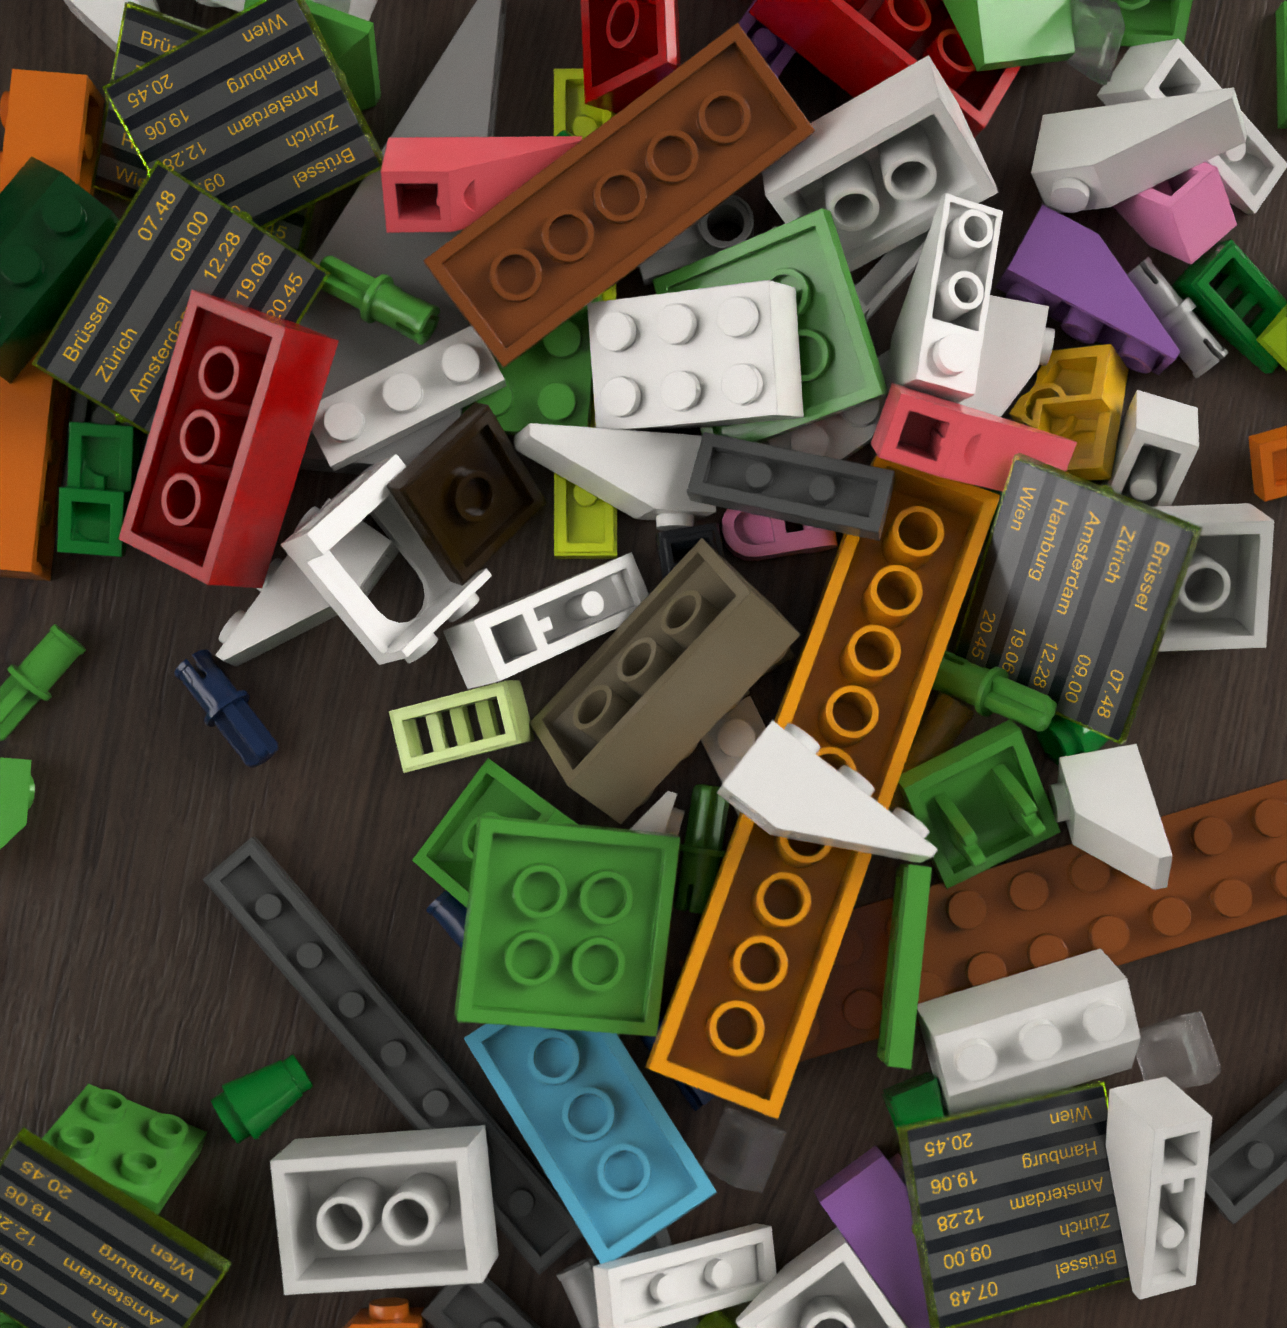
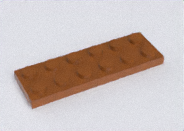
[423,23,815,369]

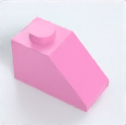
[1113,162,1237,265]

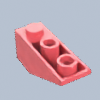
[381,136,582,233]
[870,383,1077,492]

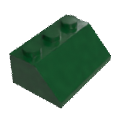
[0,156,122,384]

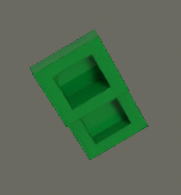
[57,421,140,557]

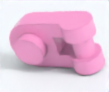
[721,509,838,561]

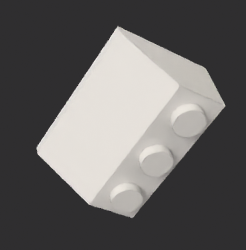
[762,55,998,272]
[917,949,1141,1119]
[736,1227,908,1328]

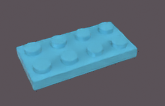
[464,1024,717,1264]

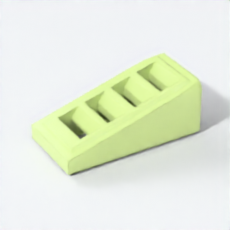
[389,680,534,773]

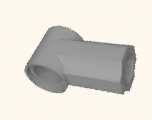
[638,195,754,286]

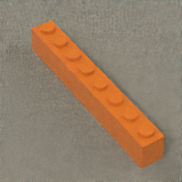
[0,69,105,581]

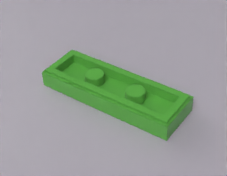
[877,864,932,1069]

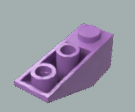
[996,204,1180,375]

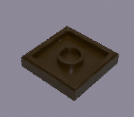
[387,402,547,586]

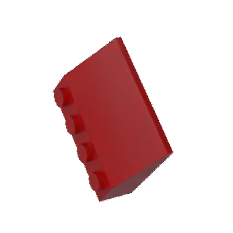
[749,0,1021,138]

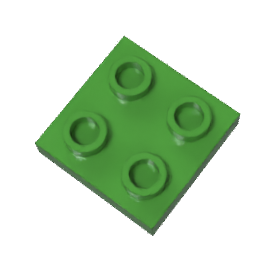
[898,719,1061,889]
[40,1084,207,1216]

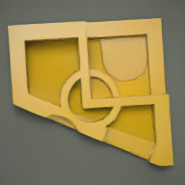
[1009,344,1129,481]

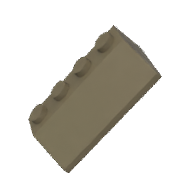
[530,538,800,824]

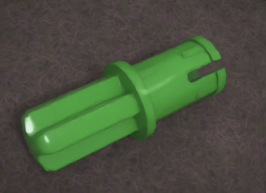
[318,255,440,345]
[0,624,86,742]
[932,651,1057,732]
[673,784,729,914]

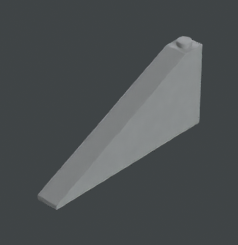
[296,0,507,475]

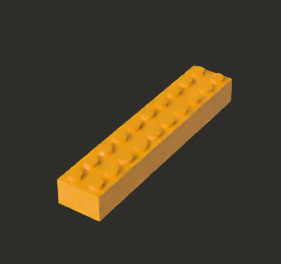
[645,454,1001,1119]

